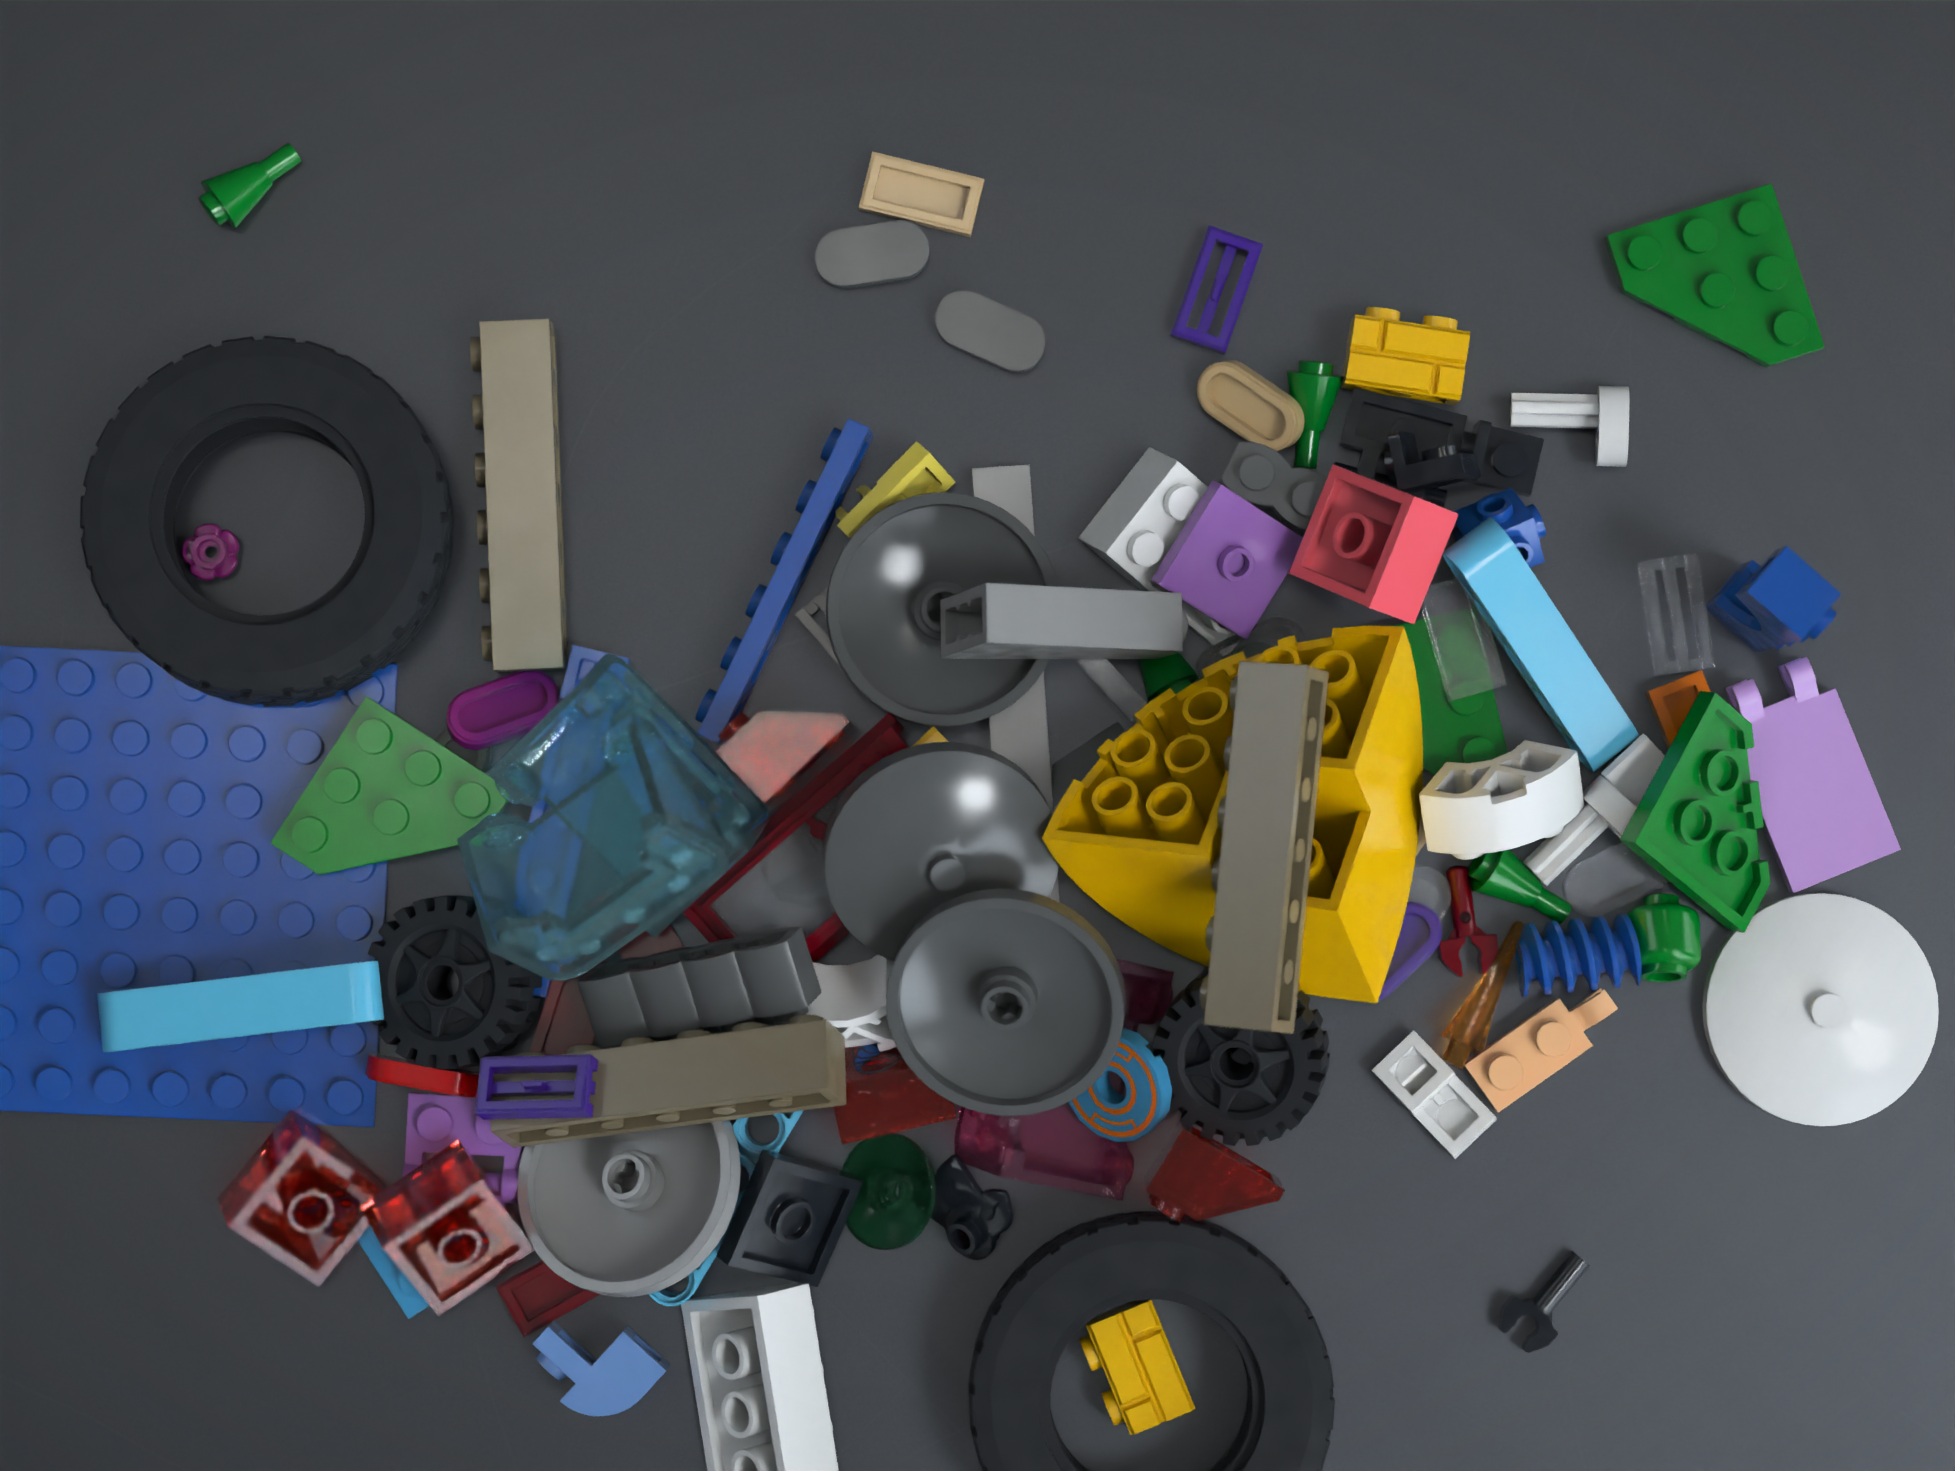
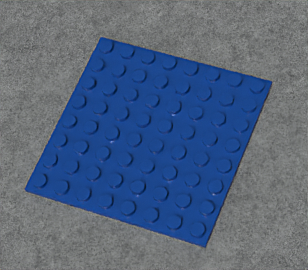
[0,646,398,1127]

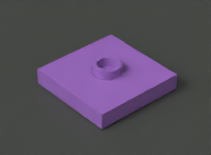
[1151,480,1303,640]

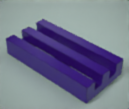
[1170,225,1263,355]
[475,1054,598,1120]

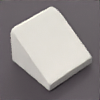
[1601,733,1665,807]

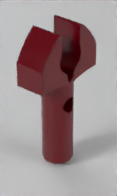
[1437,865,1499,977]

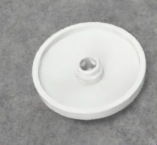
[1702,893,1939,1126]

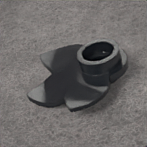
[914,1154,1013,1260]

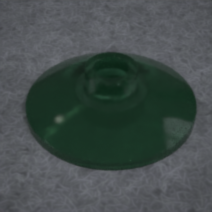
[842,1132,936,1250]

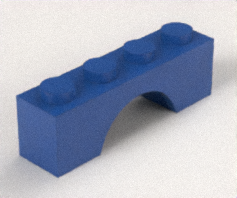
[1704,546,1841,653]

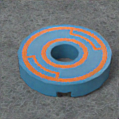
[1068,1028,1172,1142]

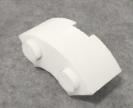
[1419,740,1585,860]
[774,954,897,1052]

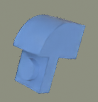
[533,1321,671,1416]

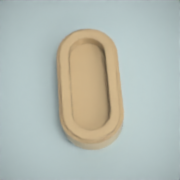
[1197,360,1305,451]

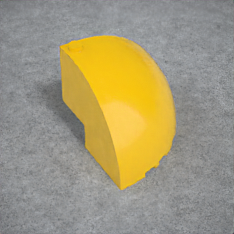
[1042,626,1423,1004]

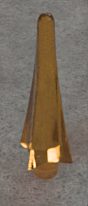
[1440,921,1523,1070]

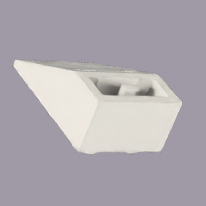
[1078,447,1238,654]

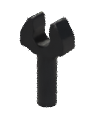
[1498,1251,1590,1353]

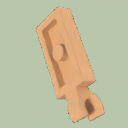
[1463,988,1618,1113]

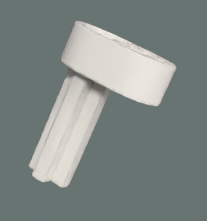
[1510,386,1630,467]
[1523,775,1637,886]

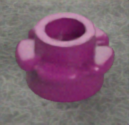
[182,523,240,581]

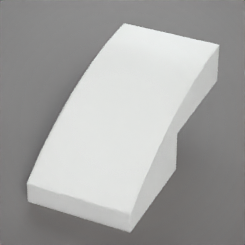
[1372,1030,1497,1159]

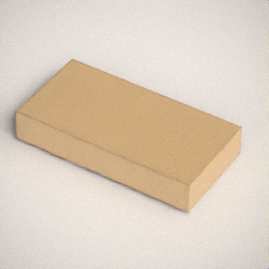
[859,151,984,238]

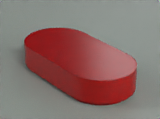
[365,1054,479,1098]

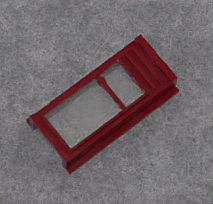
[682,713,910,962]

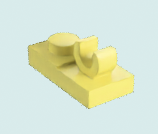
[835,441,955,539]

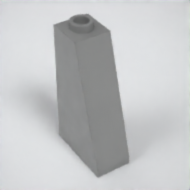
[940,583,1188,659]

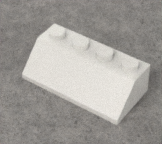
[681,1283,839,1471]

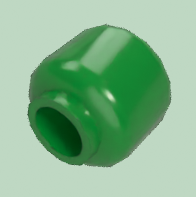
[1627,894,1701,983]

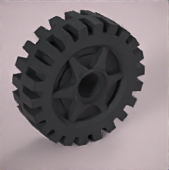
[368,895,542,1069]
[1152,975,1330,1146]

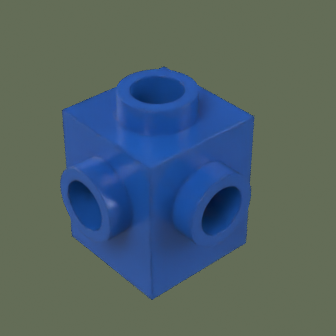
[1452,487,1546,568]

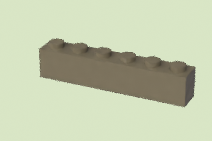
[470,319,568,673]
[1200,661,1329,1034]
[491,1015,847,1148]

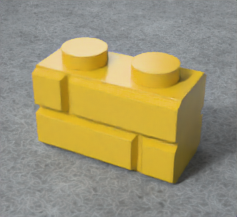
[1341,307,1470,406]
[1079,1299,1196,1435]

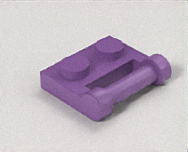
[402,1092,524,1203]

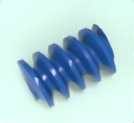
[1515,914,1641,997]

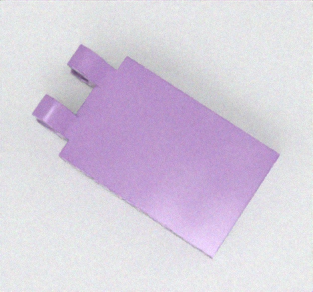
[1725,657,1901,893]

